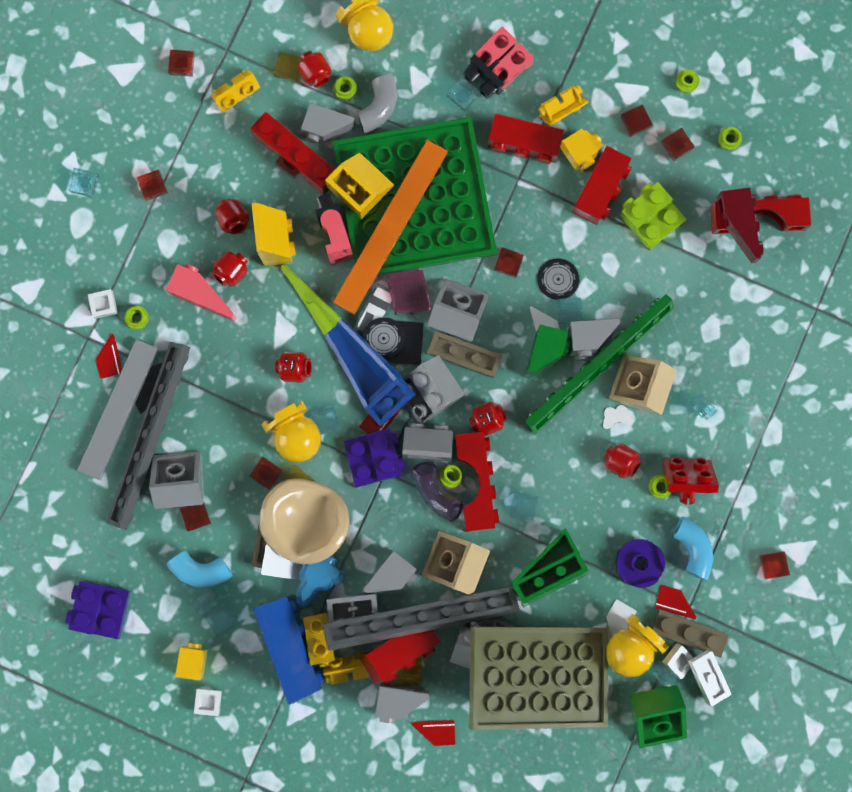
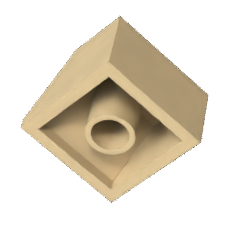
[609,354,677,415]
[421,531,490,595]

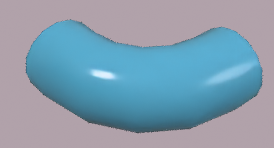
[673,516,714,581]
[166,551,234,588]

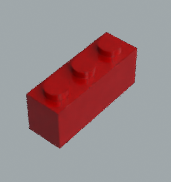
[487,113,564,164]
[572,145,632,225]
[359,630,441,684]

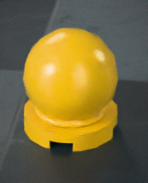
[336,0,394,52]
[261,401,321,463]
[606,614,669,677]

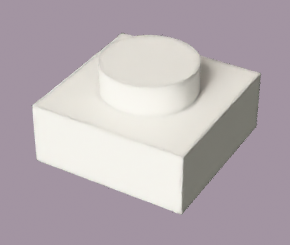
[88,289,118,319]
[662,644,693,680]
[194,688,222,716]

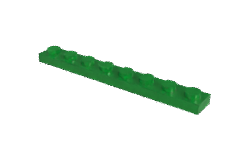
[525,294,674,435]

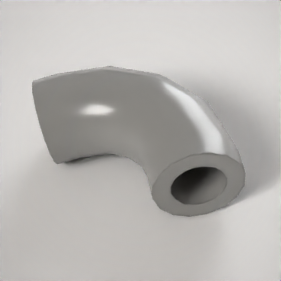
[357,74,398,134]

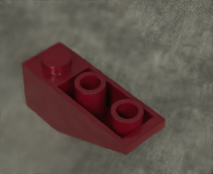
[717,187,764,263]

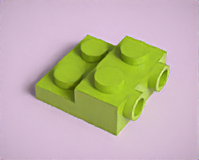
[619,182,687,251]

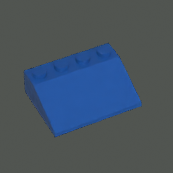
[253,596,324,705]

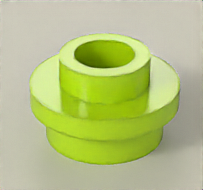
[676,69,700,93]
[333,76,357,100]
[718,127,742,150]
[125,306,149,330]
[438,464,462,489]
[648,475,671,499]

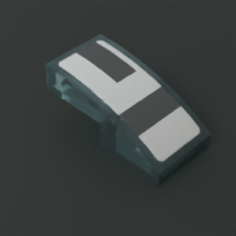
[354,283,398,332]

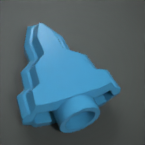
[296,556,347,608]

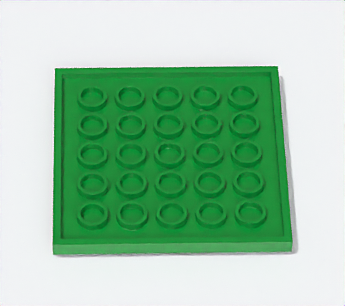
[333,117,497,276]

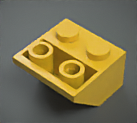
[325,153,394,219]

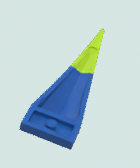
[281,264,416,426]

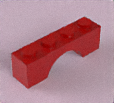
[250,111,335,195]
[710,194,811,235]
[455,432,499,532]

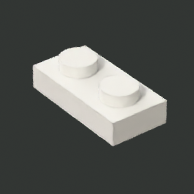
[688,650,731,706]

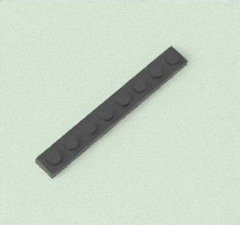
[106,342,191,530]
[322,587,519,651]

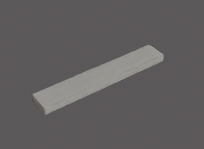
[77,339,159,481]

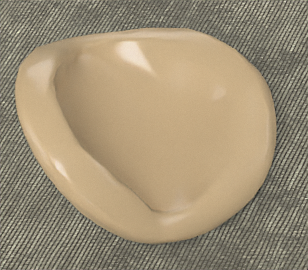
[259,478,349,564]

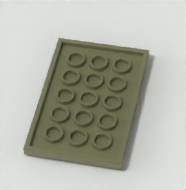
[469,627,608,730]

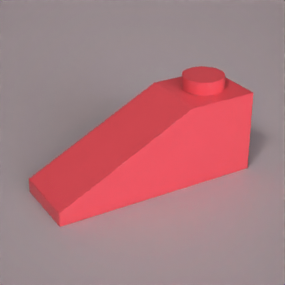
[166,264,236,322]

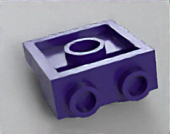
[344,428,405,488]
[65,581,131,639]

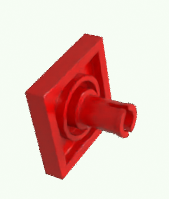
[662,457,719,505]

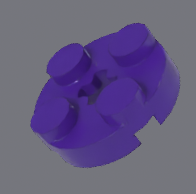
[616,539,665,588]

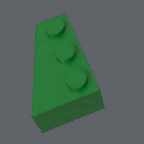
[511,527,589,608]

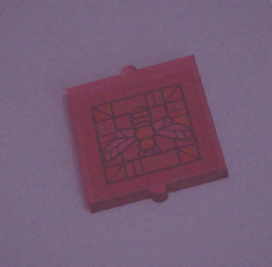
[386,269,431,315]

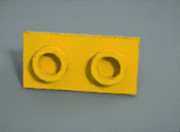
[210,70,261,113]
[538,85,589,126]
[303,613,335,667]
[324,653,370,685]

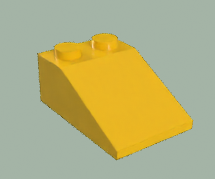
[252,203,296,266]

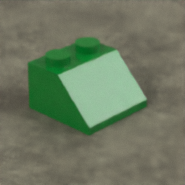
[525,324,571,379]
[630,684,687,748]

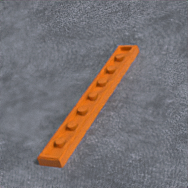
[333,140,448,315]

